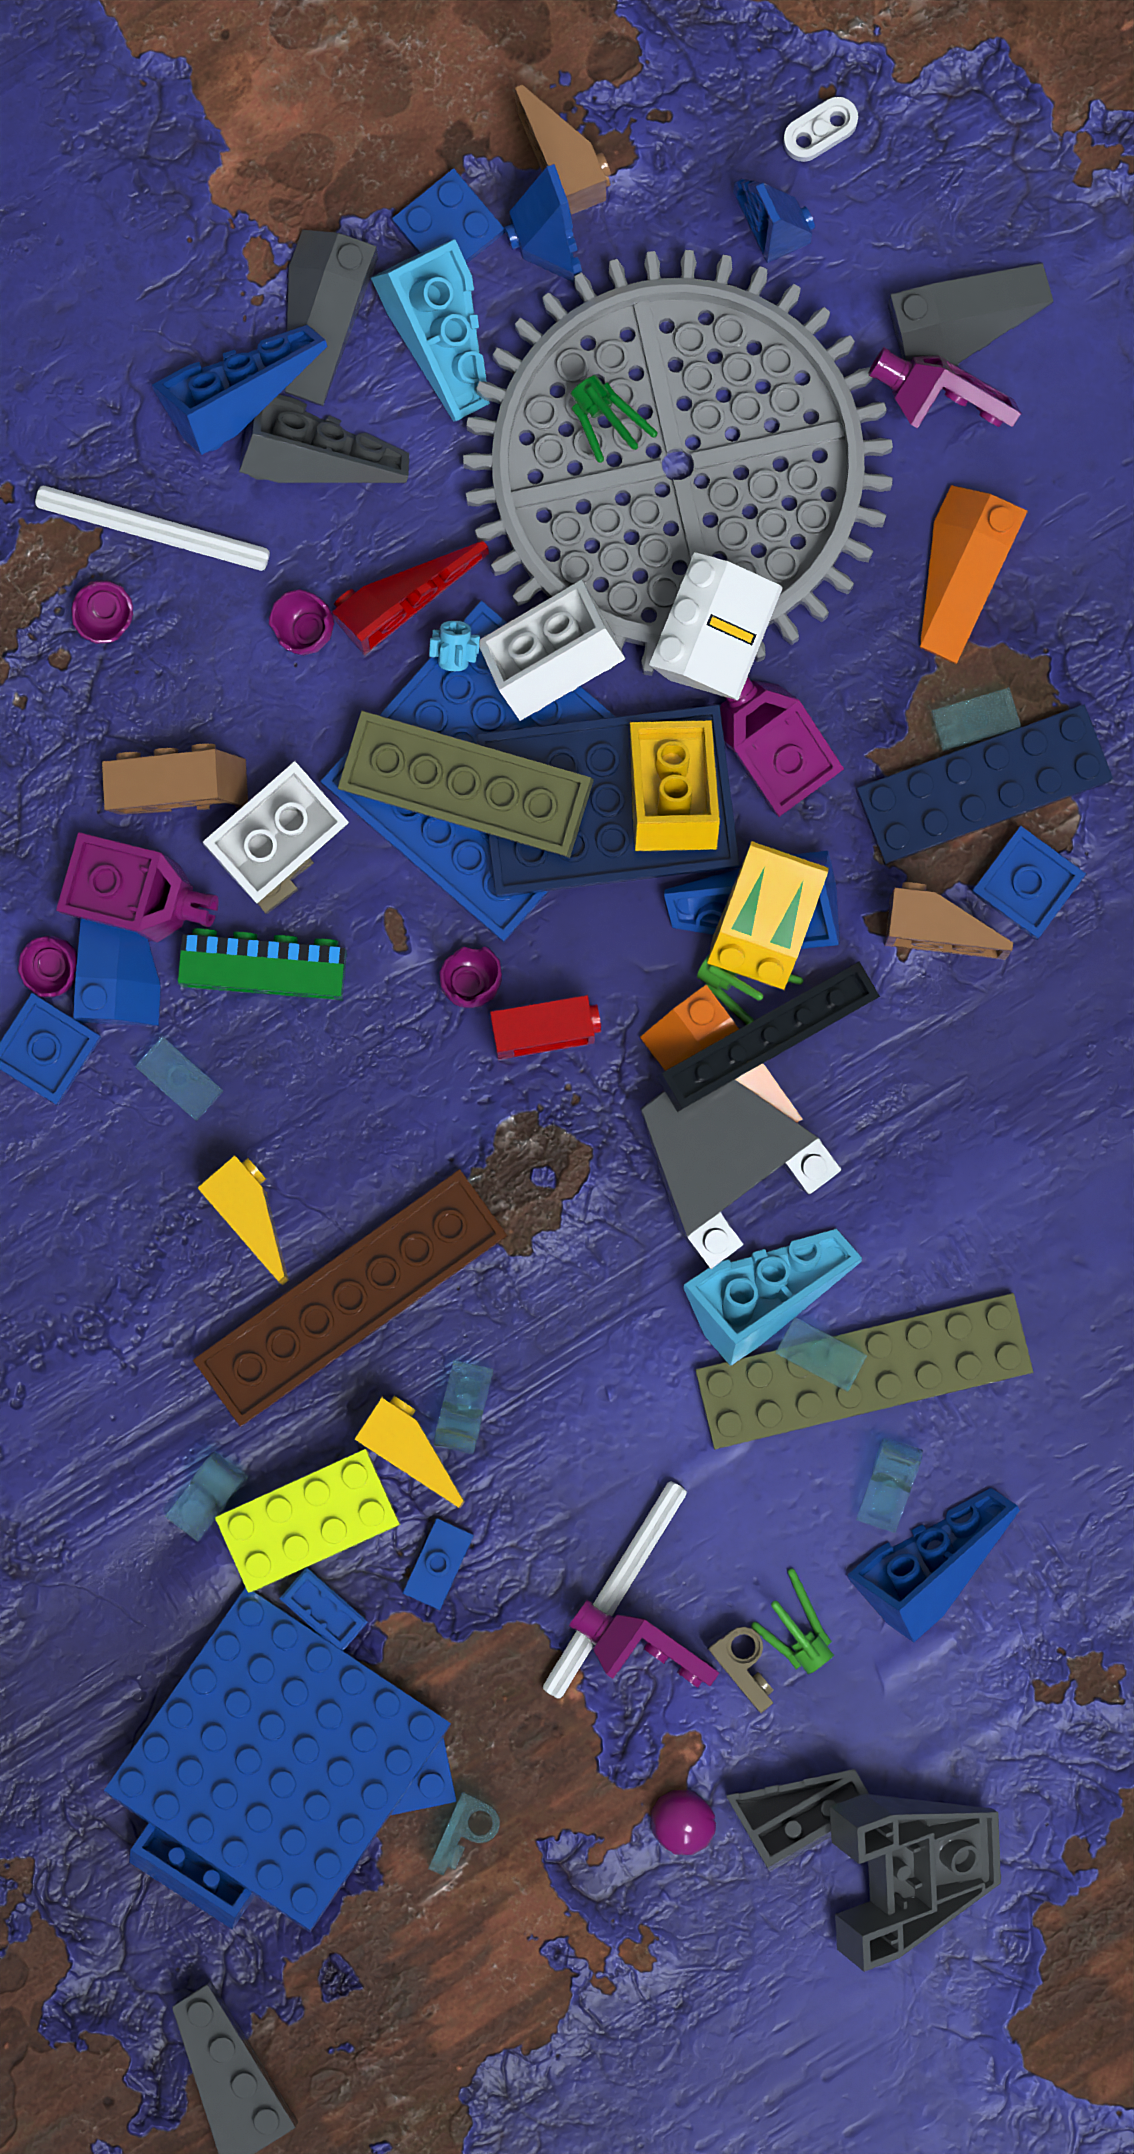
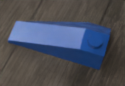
[505,164,582,283]
[733,178,815,263]
[152,325,328,455]
[664,851,840,949]
[73,919,161,1026]
[847,1488,1020,1642]

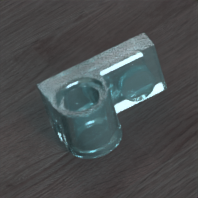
[434,1360,494,1455]
[856,1437,923,1533]
[165,1451,249,1542]
[428,1791,501,1876]

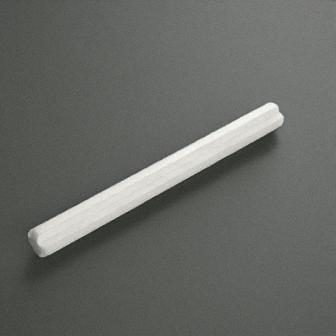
[35,485,270,571]
[543,1481,687,1698]

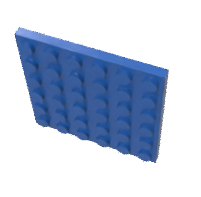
[320,600,615,943]
[104,1587,451,1932]

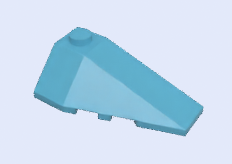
[371,239,490,422]
[684,1229,862,1366]

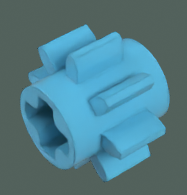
[429,621,480,671]

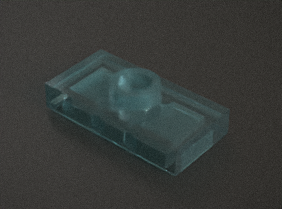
[931,688,1021,751]
[135,1036,224,1122]
[775,1317,867,1392]

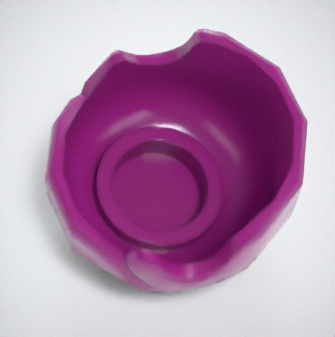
[71,579,133,644]
[269,589,334,656]
[18,935,77,997]
[439,946,502,1008]
[651,1790,716,1855]

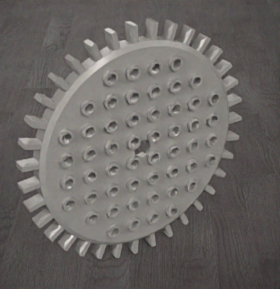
[463,250,893,676]

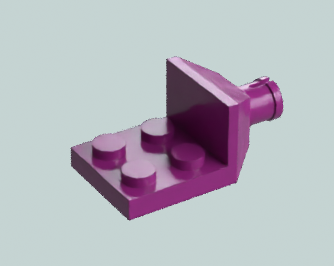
[868,347,1021,429]
[720,677,844,817]
[56,832,219,943]
[569,1600,719,1688]

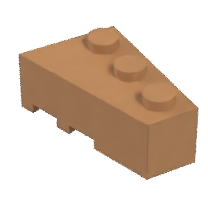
[102,744,248,815]

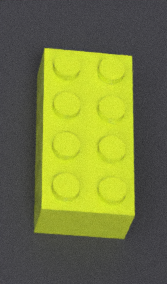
[215,1449,401,1593]

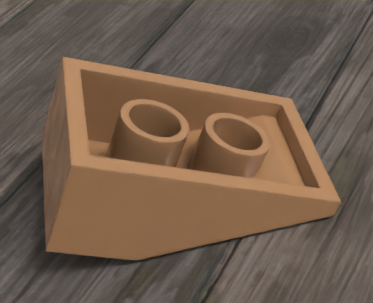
[515,85,611,215]
[884,882,1013,960]

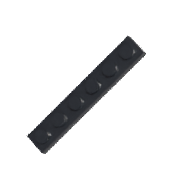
[657,961,880,1112]

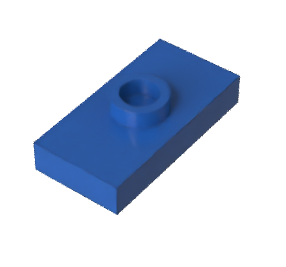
[403,1518,474,1610]
[279,1567,368,1651]

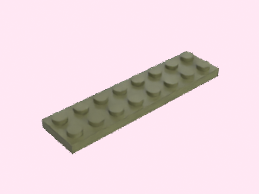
[695,1293,1034,1450]

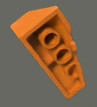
[920,485,1028,665]
[640,985,802,1123]

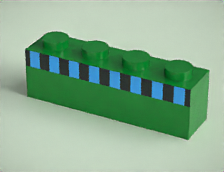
[178,928,347,1001]

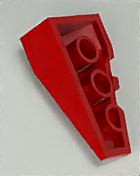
[332,541,489,656]

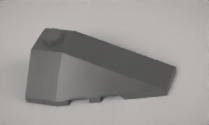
[285,230,378,406]
[888,263,1053,366]
[239,394,409,483]

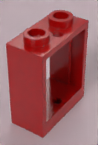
[490,995,601,1060]

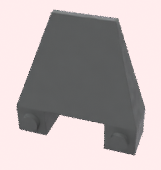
[640,1080,842,1269]
[830,1794,1001,1972]

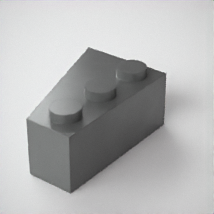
[726,1769,869,1872]

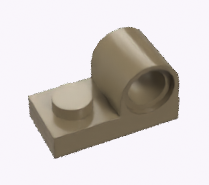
[707,1627,774,1713]

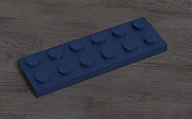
[856,704,1113,865]

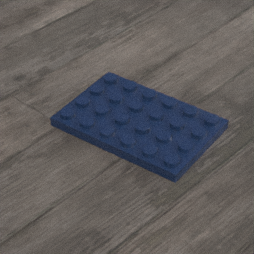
[476,705,740,897]

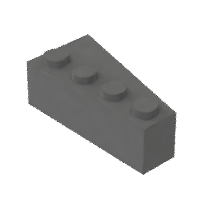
[172,1981,298,2154]

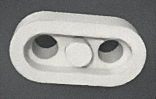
[783,97,858,162]

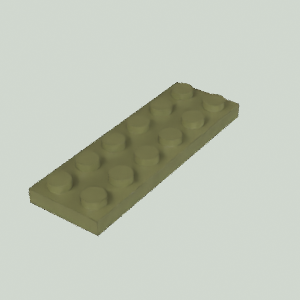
[338,711,594,858]

